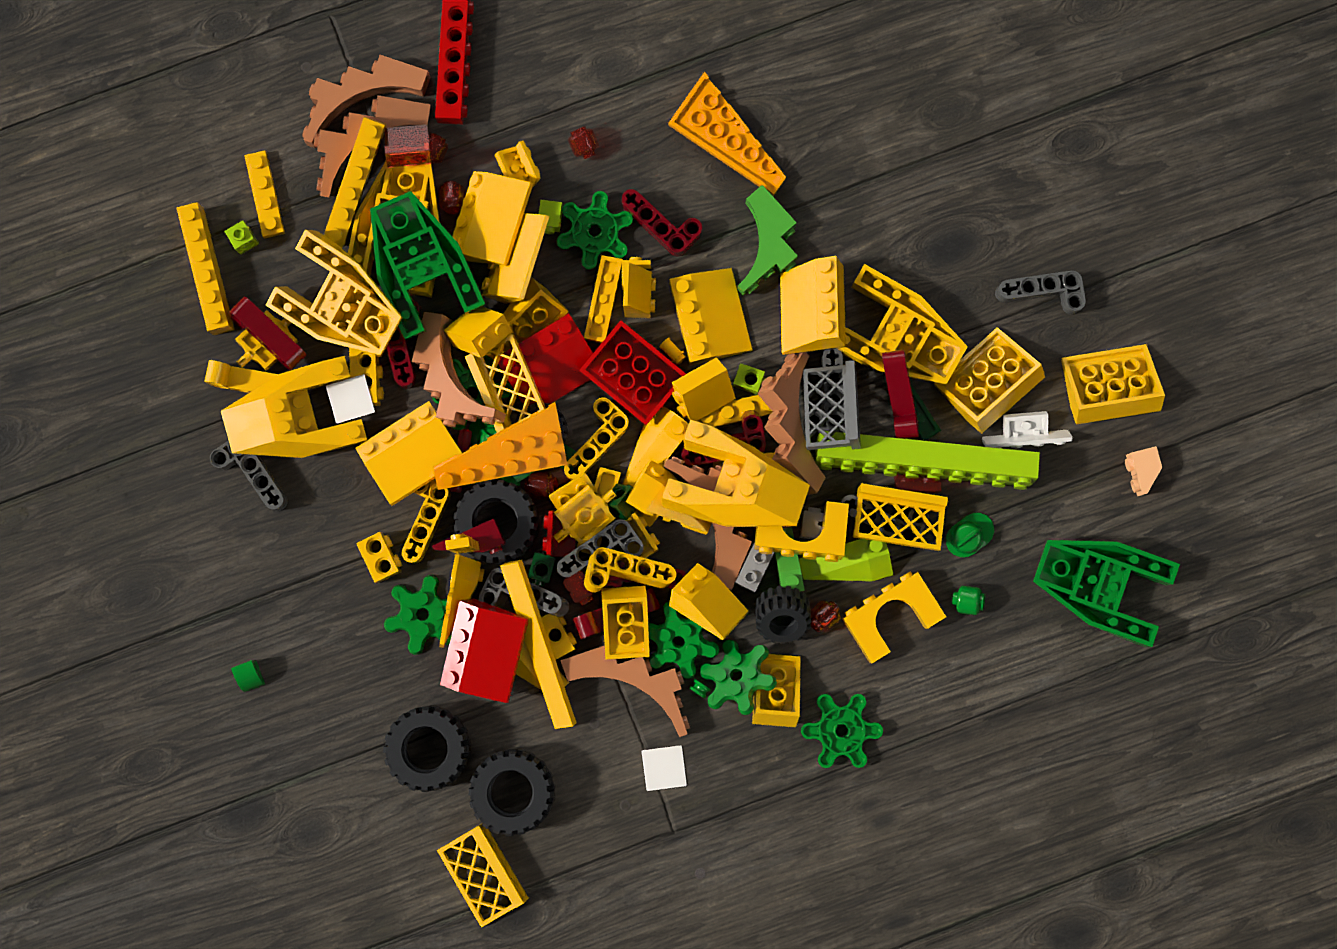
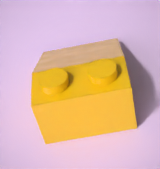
[623,262,656,318]
[669,563,748,640]
[601,586,650,660]
[752,654,800,727]

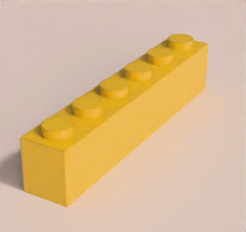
[324,117,387,248]
[177,202,234,335]

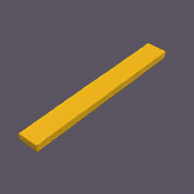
[500,560,576,729]

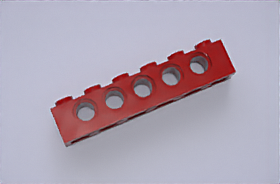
[435,0,474,125]

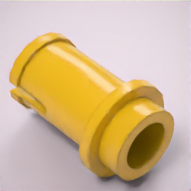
[659,338,686,365]

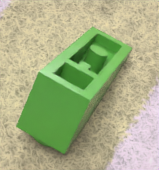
[774,527,805,592]

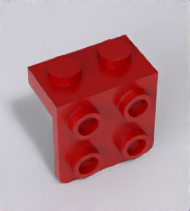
[543,511,576,558]

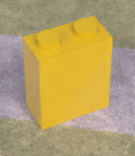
[444,307,513,358]
[672,357,736,422]

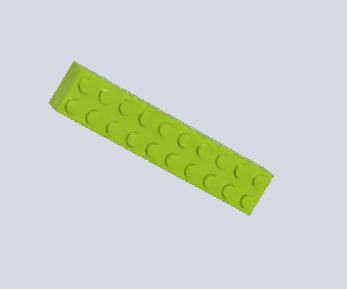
[814,431,1040,490]

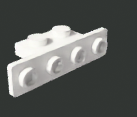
[982,411,1072,448]

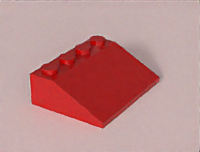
[498,313,593,405]
[579,320,686,426]
[440,598,529,703]

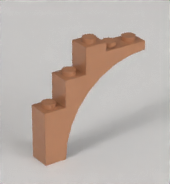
[303,55,431,148]
[314,95,430,197]
[412,312,506,427]
[758,352,826,495]
[663,457,752,590]
[560,646,690,737]

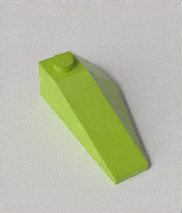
[799,532,893,581]

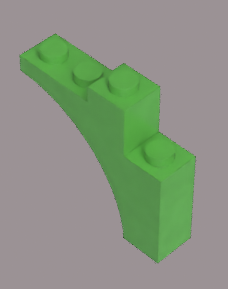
[737,185,798,295]

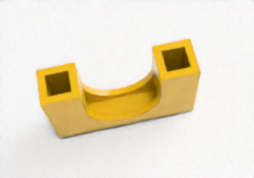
[754,501,849,562]
[842,571,946,663]

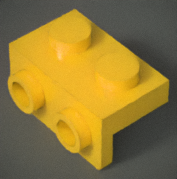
[495,141,540,187]
[549,473,596,510]
[615,513,660,558]

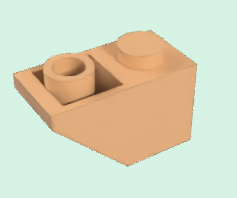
[1125,446,1162,497]

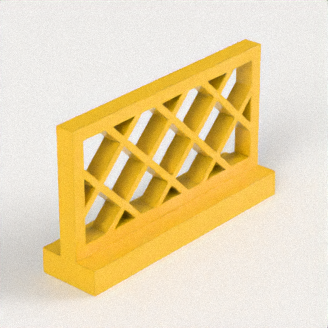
[465,334,546,433]
[853,483,948,551]
[437,823,529,927]

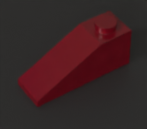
[432,519,506,555]

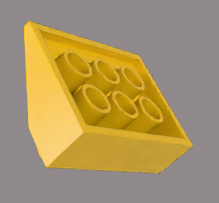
[452,171,533,266]
[482,213,549,304]
[780,256,846,355]
[669,268,752,366]
[934,327,1045,434]
[1061,344,1165,424]
[356,401,462,506]

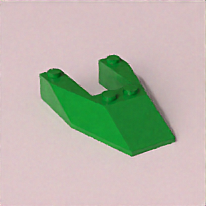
[370,191,486,340]
[1033,540,1180,647]

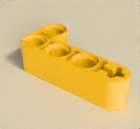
[204,360,279,393]
[564,397,629,480]
[402,480,451,564]
[584,547,676,593]

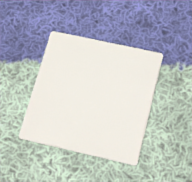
[326,374,375,423]
[642,745,687,791]

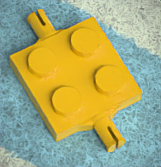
[235,310,298,371]
[553,485,617,545]

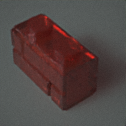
[563,571,595,606]

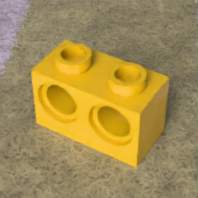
[356,532,402,583]

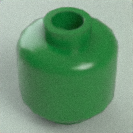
[952,585,985,615]

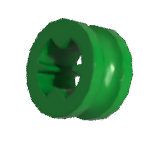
[689,679,711,699]

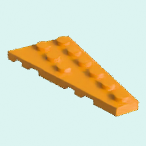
[668,72,786,196]
[433,402,568,490]

